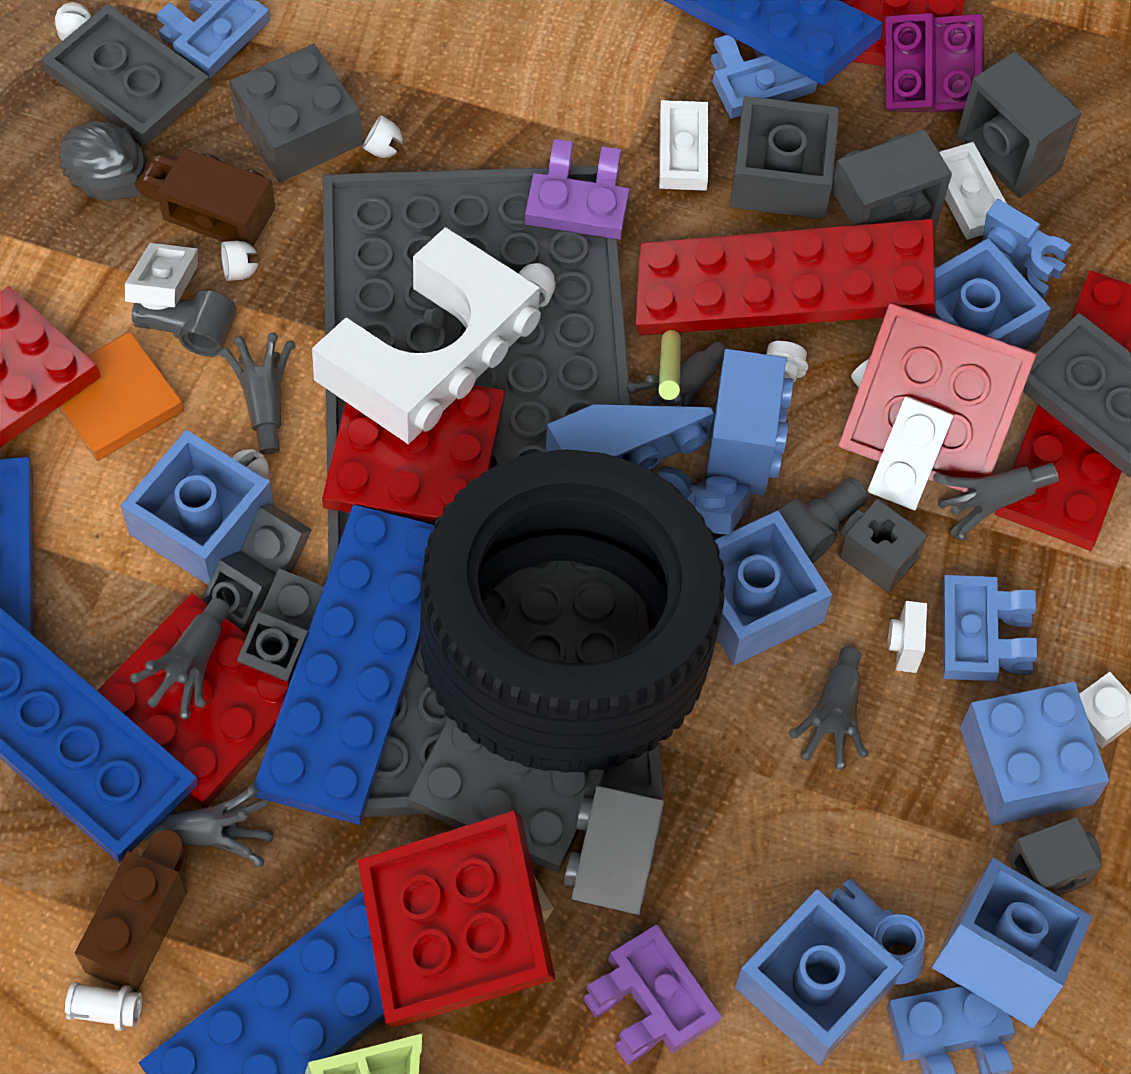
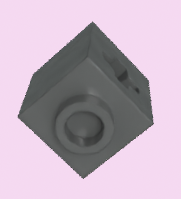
[840,499,928,593]
[1007,817,1102,896]

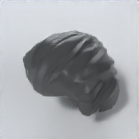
[59,121,145,201]

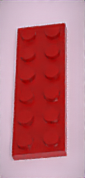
[635,219,936,336]
[994,270,1131,551]

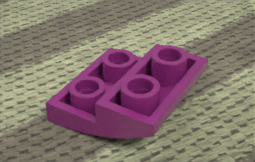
[886,13,984,112]

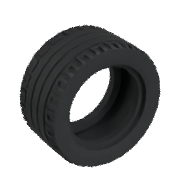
[420,449,725,773]

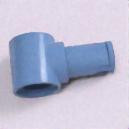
[829,879,925,985]

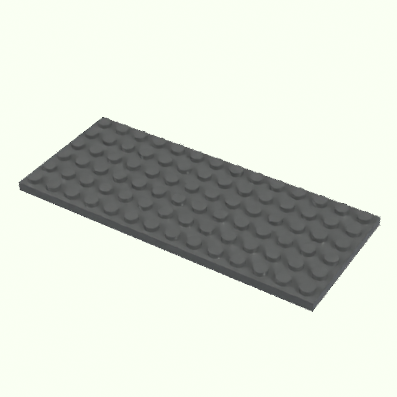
[323,166,663,817]

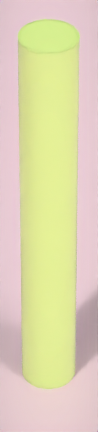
[659,330,681,400]

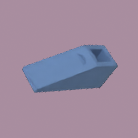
[546,404,714,471]

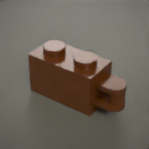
[135,148,275,246]
[75,830,187,992]

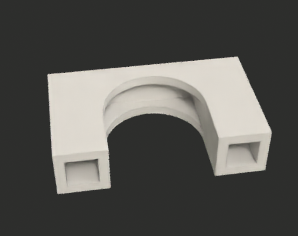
[312,227,541,444]

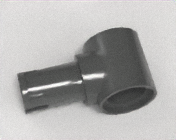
[132,290,237,357]
[779,477,868,563]

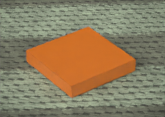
[59,331,184,461]

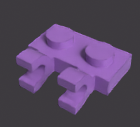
[525,139,629,240]
[583,924,722,1065]

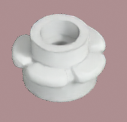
[766,341,809,383]

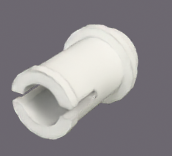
[65,982,143,1031]

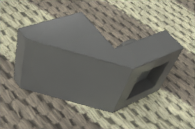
[202,503,312,630]
[237,568,324,682]

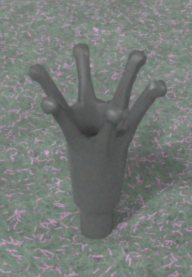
[220,332,296,454]
[626,342,726,407]
[933,463,1059,541]
[130,598,230,720]
[789,647,869,770]
[143,785,274,867]

